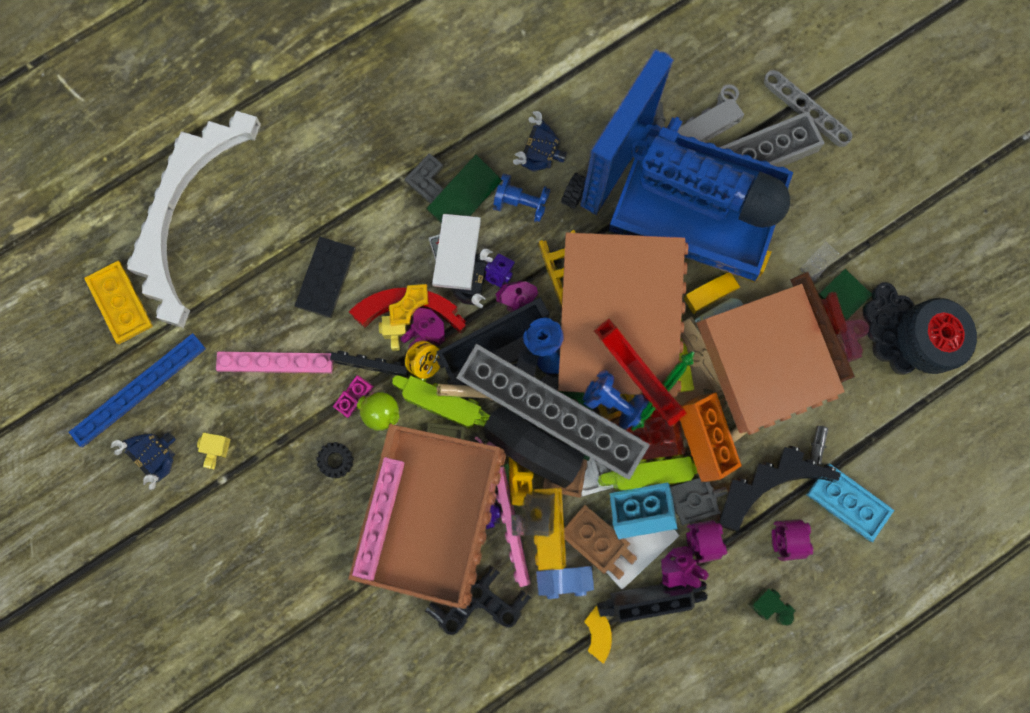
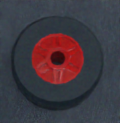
[897,298,977,374]

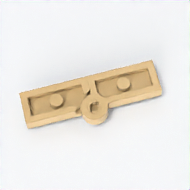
[680,316,722,392]

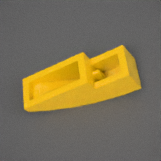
[683,272,740,314]
[509,457,534,506]

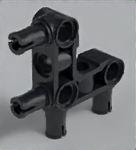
[424,565,532,635]

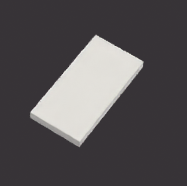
[432,214,481,290]
[607,530,680,590]

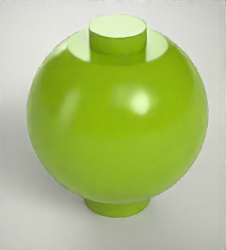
[357,392,400,431]

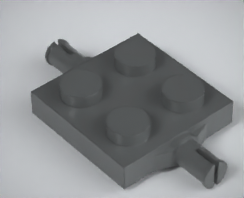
[670,478,727,525]

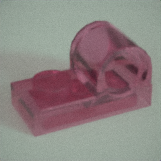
[839,320,869,362]

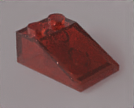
[616,417,685,460]

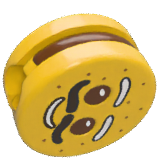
[405,341,440,379]

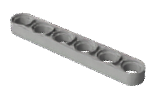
[764,70,852,147]

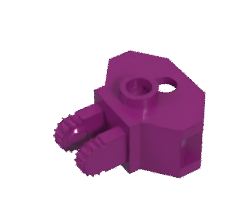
[495,281,538,312]
[400,308,445,349]
[661,546,709,588]

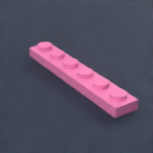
[216,352,333,374]
[352,457,405,581]
[496,467,531,587]

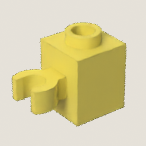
[379,316,407,351]
[197,433,231,469]

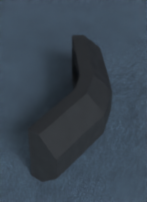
[484,406,585,489]

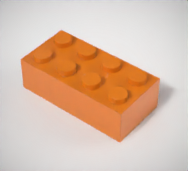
[680,392,742,482]

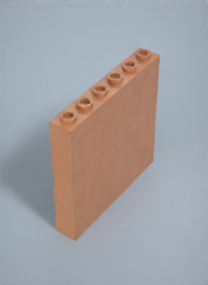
[697,284,845,435]

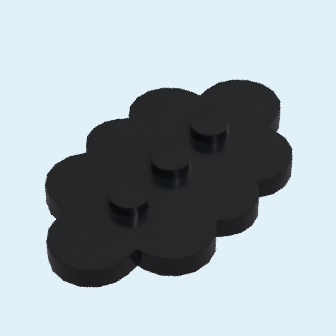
[863,282,915,375]

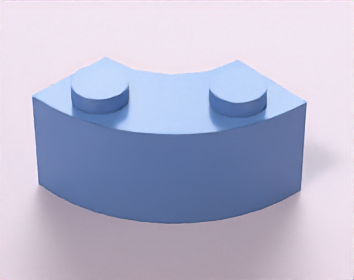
[536,566,594,599]

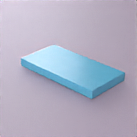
[806,463,894,542]

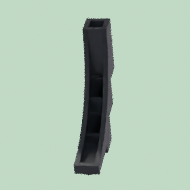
[718,445,841,532]

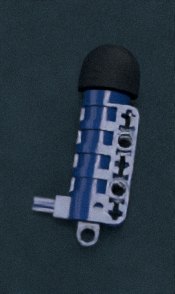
[631,117,790,228]

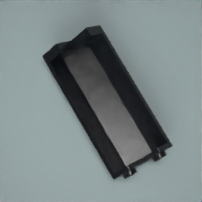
[436,297,550,386]

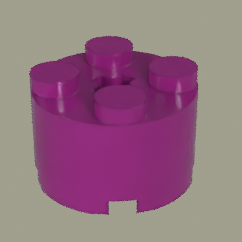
[771,519,813,561]
[686,520,727,564]

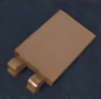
[564,505,637,580]

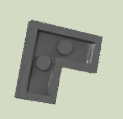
[404,153,443,203]

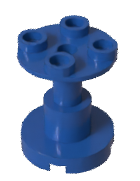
[493,173,550,222]
[523,318,564,375]
[583,370,649,429]

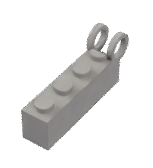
[678,85,744,143]

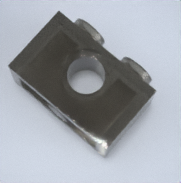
[523,491,555,537]

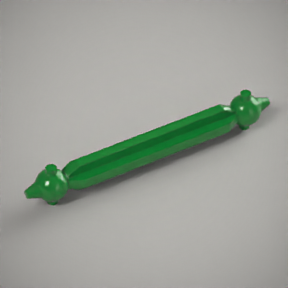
[631,351,694,431]

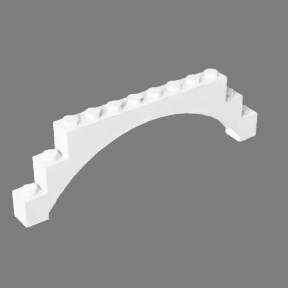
[127,111,261,328]

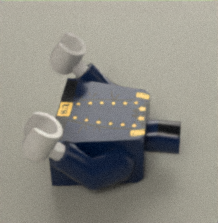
[513,111,567,172]
[111,432,176,490]

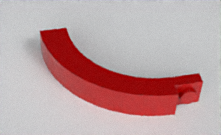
[349,287,467,335]
[594,319,687,426]

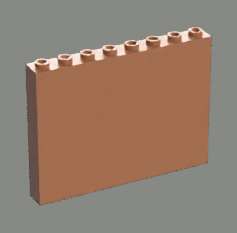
[558,233,688,397]
[348,424,506,609]

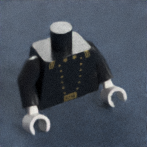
[450,249,493,308]

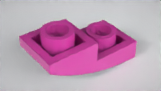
[333,375,374,418]

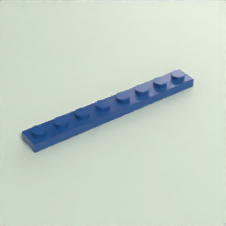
[69,333,206,448]

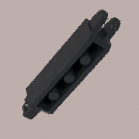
[597,581,708,623]

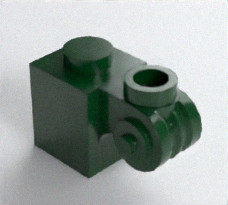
[748,588,796,626]

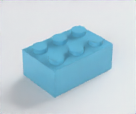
[610,483,677,539]

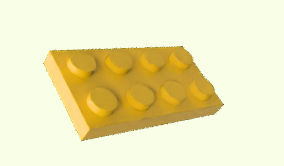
[84,260,153,344]

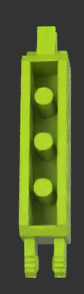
[392,375,490,429]
[597,454,698,492]

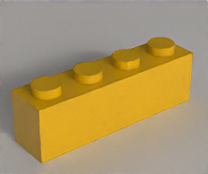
[532,488,566,570]

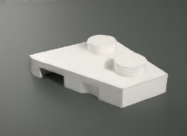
[581,457,614,497]

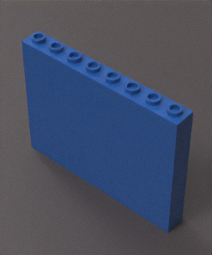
[581,49,674,215]
[609,124,793,281]

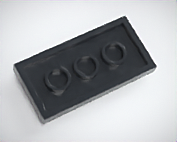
[294,236,356,318]

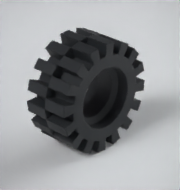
[561,172,586,209]
[316,442,354,478]

